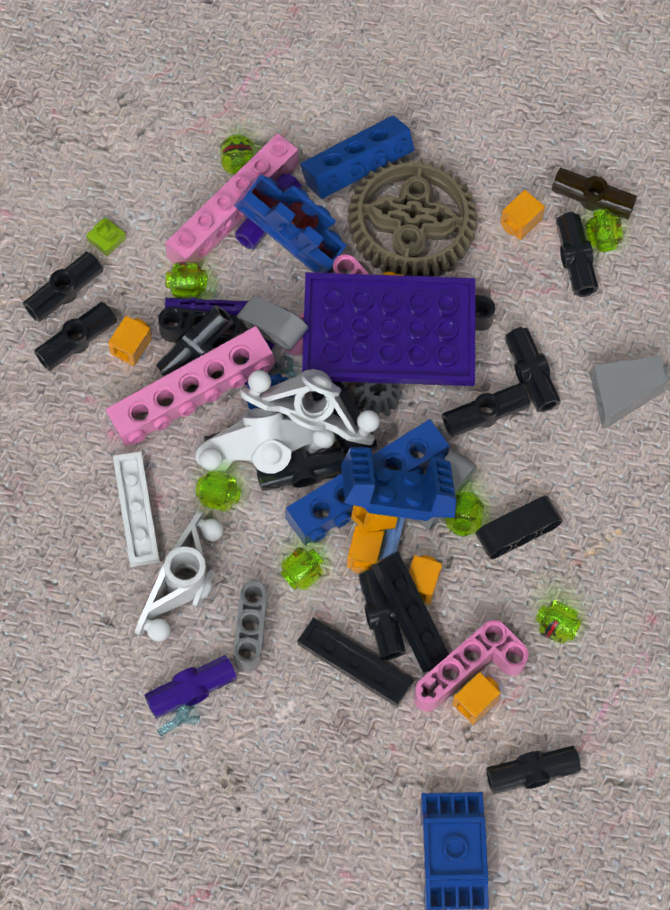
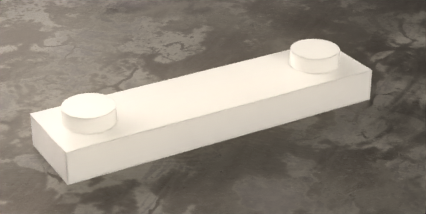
[113,451,160,567]

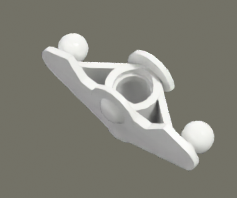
[240,369,380,445]
[195,408,335,473]
[135,510,224,642]

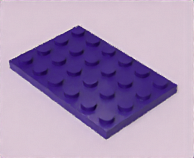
[302,272,475,386]

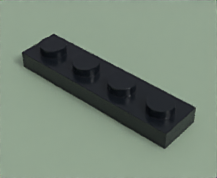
[371,551,449,673]
[297,617,414,708]

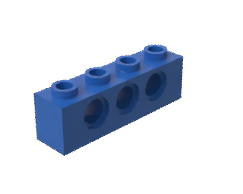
[300,115,415,199]

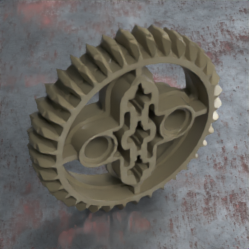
[347,157,478,276]

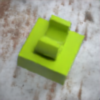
[86,217,126,257]

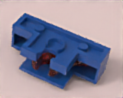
[233,174,347,273]

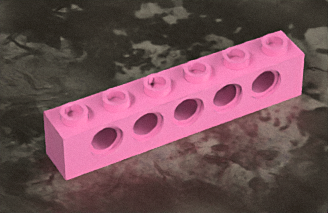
[165,133,298,272]
[105,326,276,447]

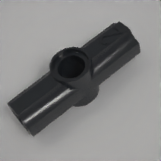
[556,212,598,297]
[23,251,103,322]
[34,301,117,371]
[156,305,233,376]
[504,327,560,412]
[442,383,530,438]
[256,447,344,491]
[358,569,406,660]
[486,745,581,794]

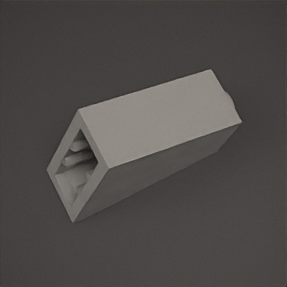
[591,355,670,428]

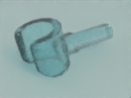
[274,355,298,379]
[157,705,200,736]

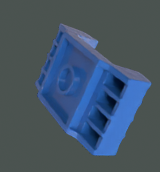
[341,447,456,521]
[420,792,489,910]

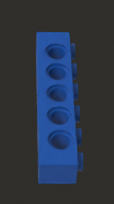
[285,419,450,545]

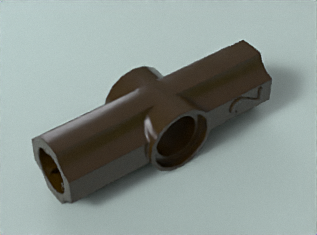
[551,167,637,219]

